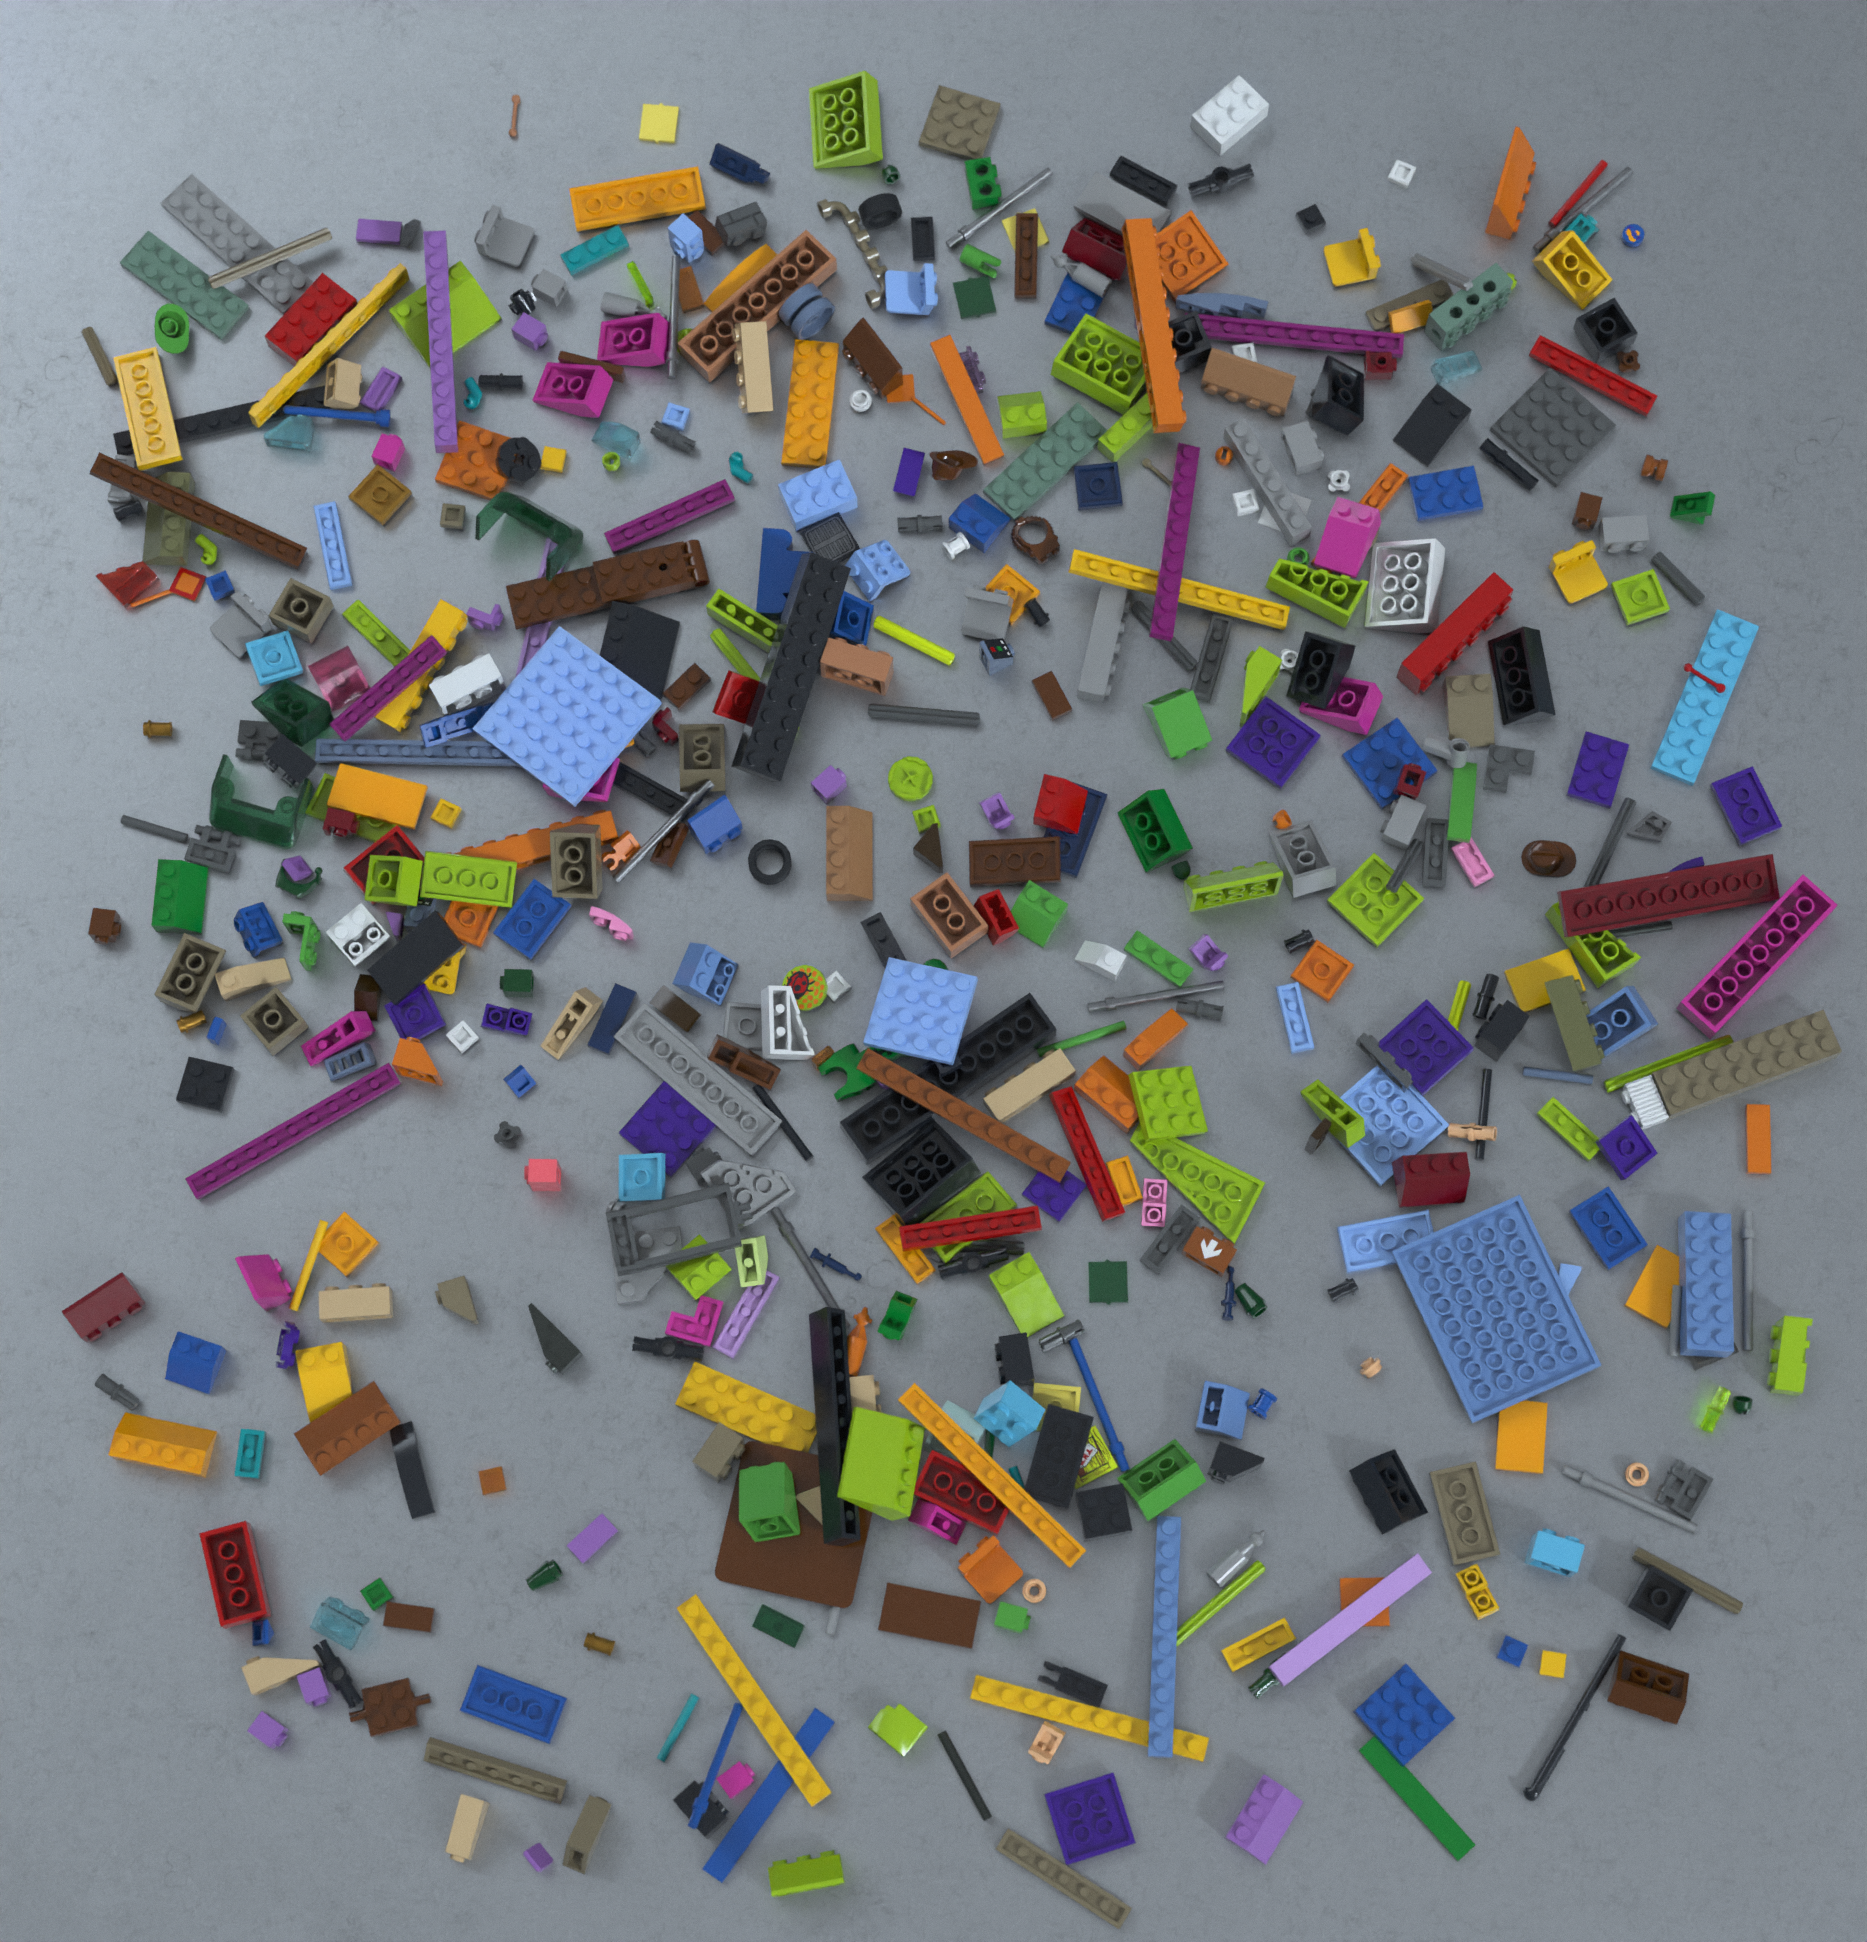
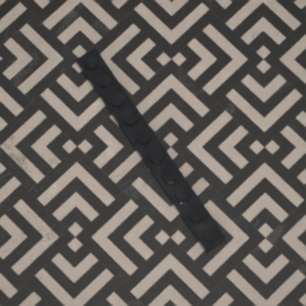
[113,385,332,455]

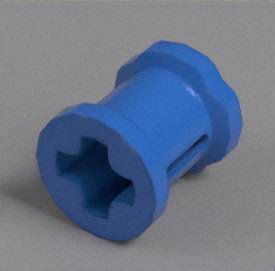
[1248,1388,1278,1420]

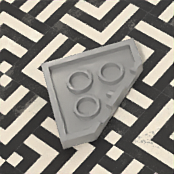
[700,1160,797,1231]
[611,1226,683,1305]

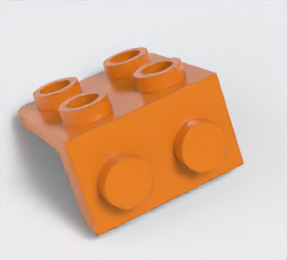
[958,1535,1023,1604]

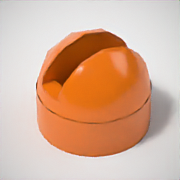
[1215,446,1233,466]
[1272,809,1292,829]

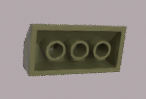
[142,472,195,566]
[1544,975,1605,1072]

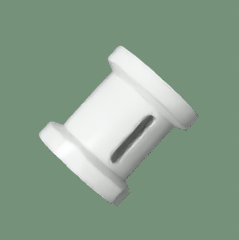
[941,532,970,560]

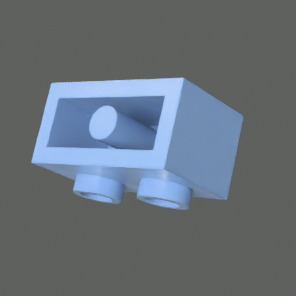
[668,214,704,263]

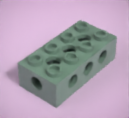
[1424,263,1513,351]

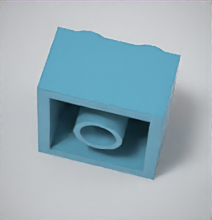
[974,1380,1046,1447]
[1524,1528,1585,1577]

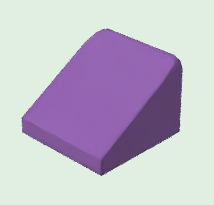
[385,912,405,941]
[523,1843,553,1872]

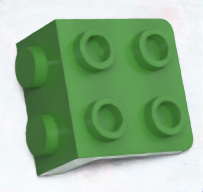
[282,911,321,971]

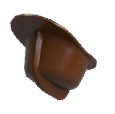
[929,450,978,481]
[1521,840,1576,877]

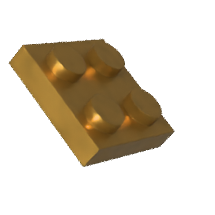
[348,464,412,526]

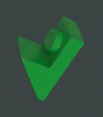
[1670,491,1715,524]

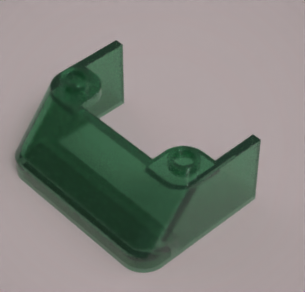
[475,492,583,581]
[209,754,315,849]

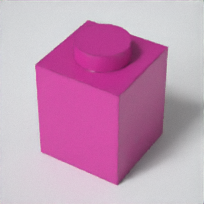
[371,433,405,472]
[716,1761,755,1800]

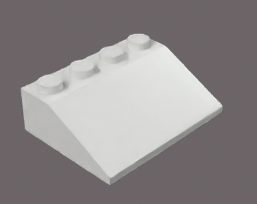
[1365,538,1445,634]

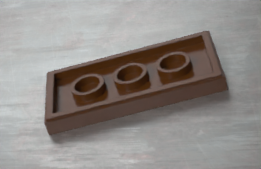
[969,836,1061,887]
[878,1582,981,1649]

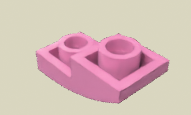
[589,906,634,941]
[1141,1178,1167,1227]

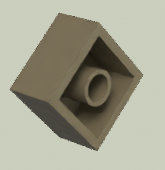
[268,578,334,644]
[240,987,309,1056]
[692,1422,746,1483]

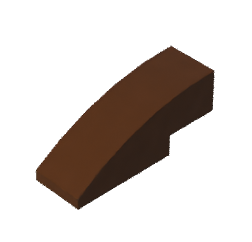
[707,1034,781,1090]

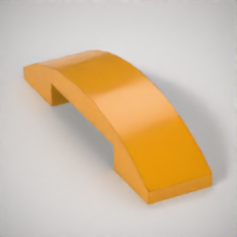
[704,244,778,312]

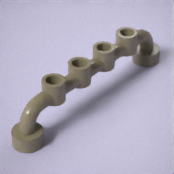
[817,199,888,309]

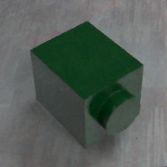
[499,969,534,997]

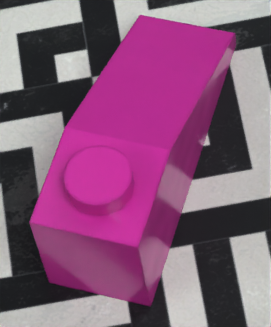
[301,1011,376,1066]

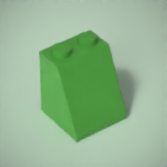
[1142,687,1213,759]
[739,1462,800,1542]

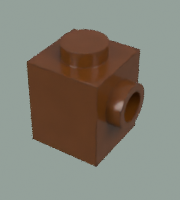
[88,908,121,945]

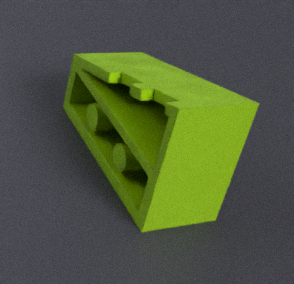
[1767,1315,1813,1396]

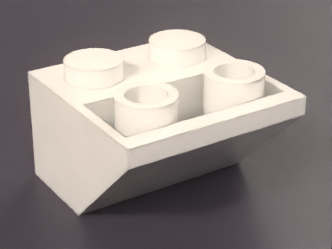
[326,903,390,966]

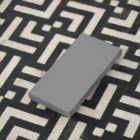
[1074,172,1172,235]

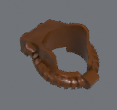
[1011,516,1060,565]

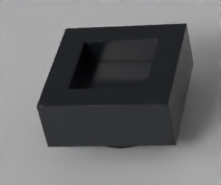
[1295,204,1326,234]

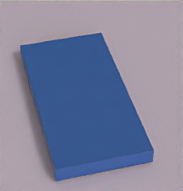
[460,1665,567,1744]

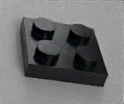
[176,1057,235,1113]

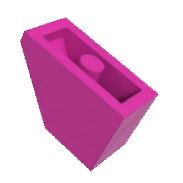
[908,1499,966,1545]

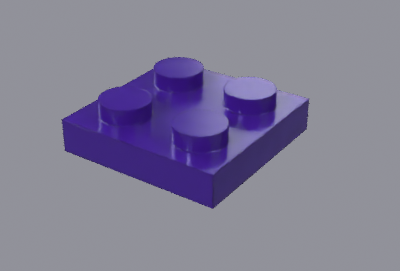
[384,984,446,1040]
[1595,1115,1658,1180]
[1022,1170,1087,1223]

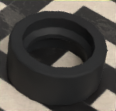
[858,193,902,229]
[748,839,792,885]

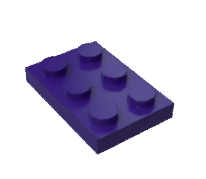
[1566,731,1629,809]
[1710,766,1782,846]

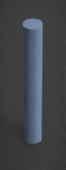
[1523,1066,1593,1084]

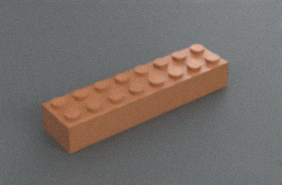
[678,230,837,383]

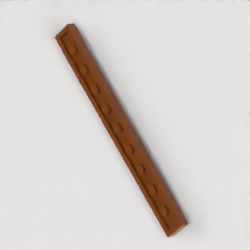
[856,1048,1071,1183]

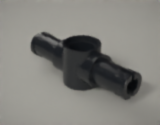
[1188,163,1254,197]
[938,1245,1009,1280]
[632,1336,705,1361]
[313,1639,363,1709]

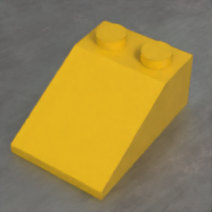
[1532,230,1613,310]
[295,1342,354,1422]

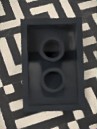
[1312,355,1364,436]
[1393,383,1472,467]
[1286,631,1356,709]

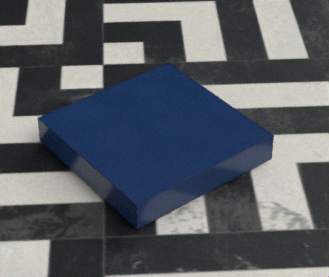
[1073,462,1123,511]

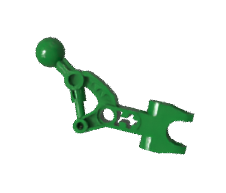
[818,959,948,1102]

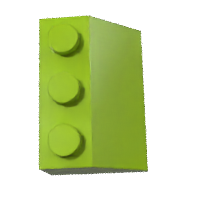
[768,1850,845,1897]

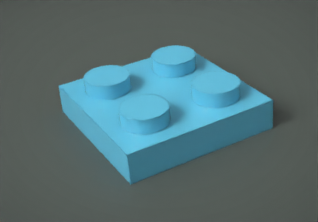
[245,631,303,686]
[619,1153,665,1202]

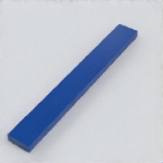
[702,1708,835,1883]

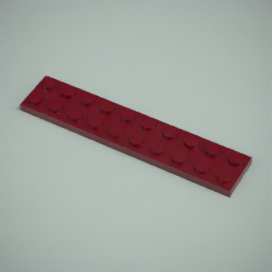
[1557,854,1780,937]

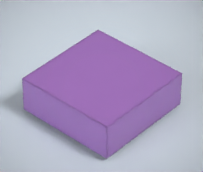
[282,855,313,881]

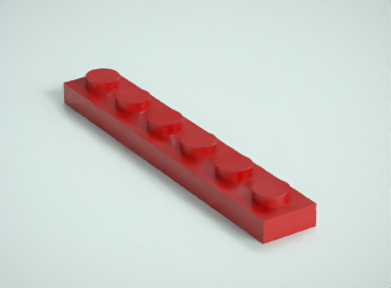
[1529,335,1658,417]
[1049,1086,1125,1222]
[899,1206,1042,1252]

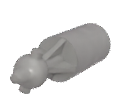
[1050,254,1112,297]
[601,292,667,319]
[1206,1530,1266,1588]

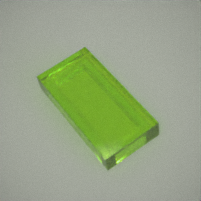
[626,261,654,308]

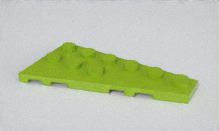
[1130,1122,1265,1245]

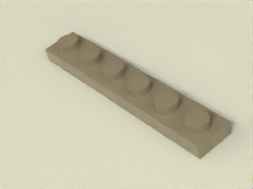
[423,1737,567,1804]
[995,1828,1132,1929]

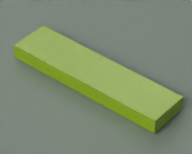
[342,599,410,667]

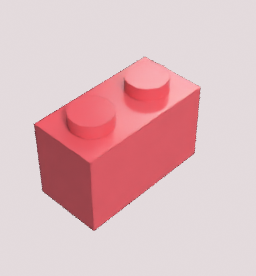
[524,1159,561,1191]

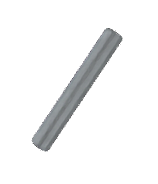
[1411,253,1473,291]

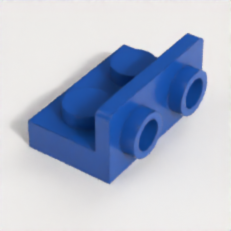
[234,902,283,958]

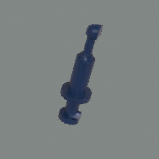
[809,1247,862,1281]
[1221,1266,1237,1321]

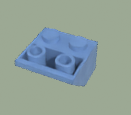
[672,942,739,1006]
[1195,1381,1250,1440]

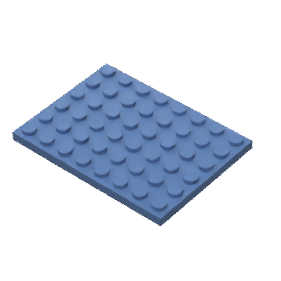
[1391,1195,1602,1424]

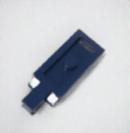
[709,143,770,184]

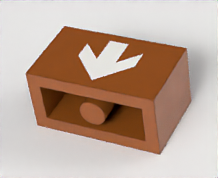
[1181,1226,1237,1277]

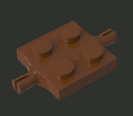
[349,1678,431,1737]

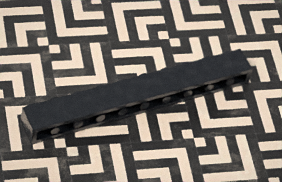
[809,1307,861,1546]

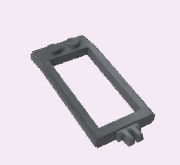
[606,1182,753,1277]

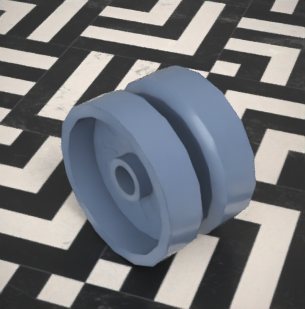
[779,283,835,340]

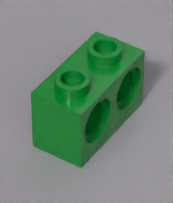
[964,157,1002,210]

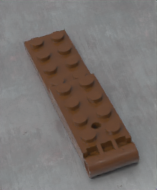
[506,540,710,629]

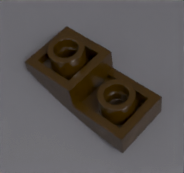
[649,985,701,1032]

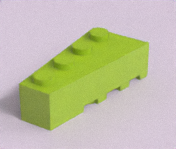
[1265,558,1369,628]
[1545,901,1642,988]

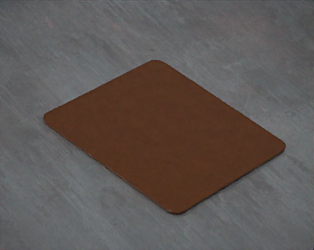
[715,1441,873,1608]

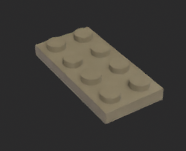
[1429,1461,1500,1566]

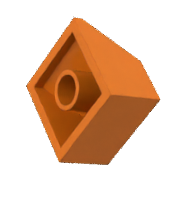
[392,1037,443,1086]

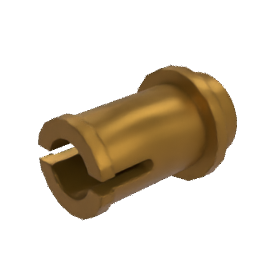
[143,720,172,738]
[176,1009,207,1033]
[583,1632,615,1656]

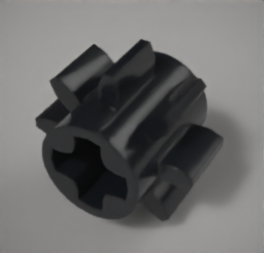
[508,289,537,315]

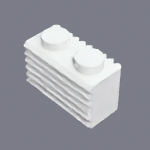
[1621,1075,1669,1130]

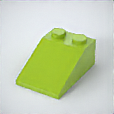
[1239,646,1282,727]
[988,1252,1064,1337]

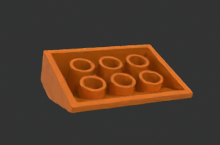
[1485,126,1537,239]

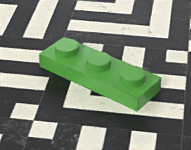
[1124,930,1193,988]

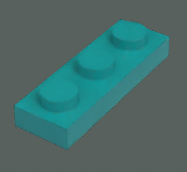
[560,225,629,276]

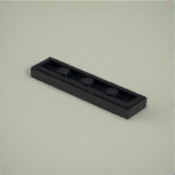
[613,762,695,824]

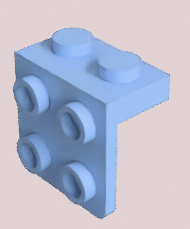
[885,263,938,315]
[845,540,910,601]

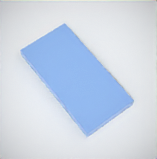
[1337,1209,1434,1273]

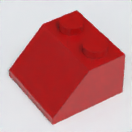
[1033,774,1088,834]

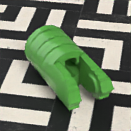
[959,244,1002,278]

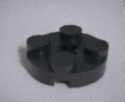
[496,437,541,483]

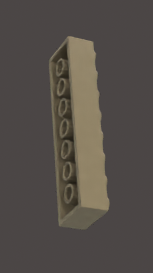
[1651,1009,1842,1121]

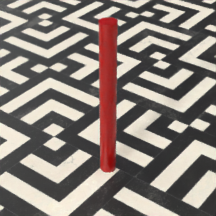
[1548,160,1608,228]

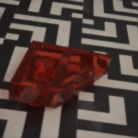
[96,561,159,608]

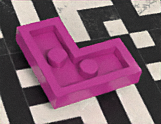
[665,1296,724,1347]

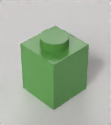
[994,1601,1031,1634]

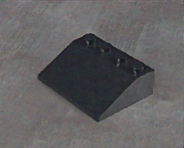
[600,601,680,706]
[862,1119,981,1226]

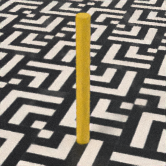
[289,1220,329,1311]

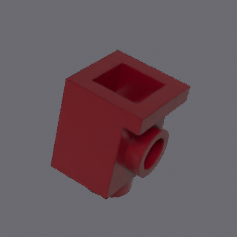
[1363,351,1397,380]
[1392,763,1426,800]
[322,807,360,838]

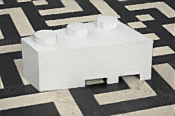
[761,985,815,1060]

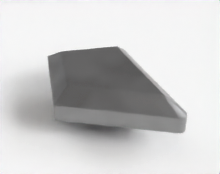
[1627,811,1672,842]

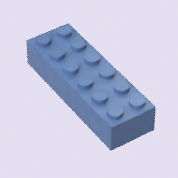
[1678,1211,1734,1358]

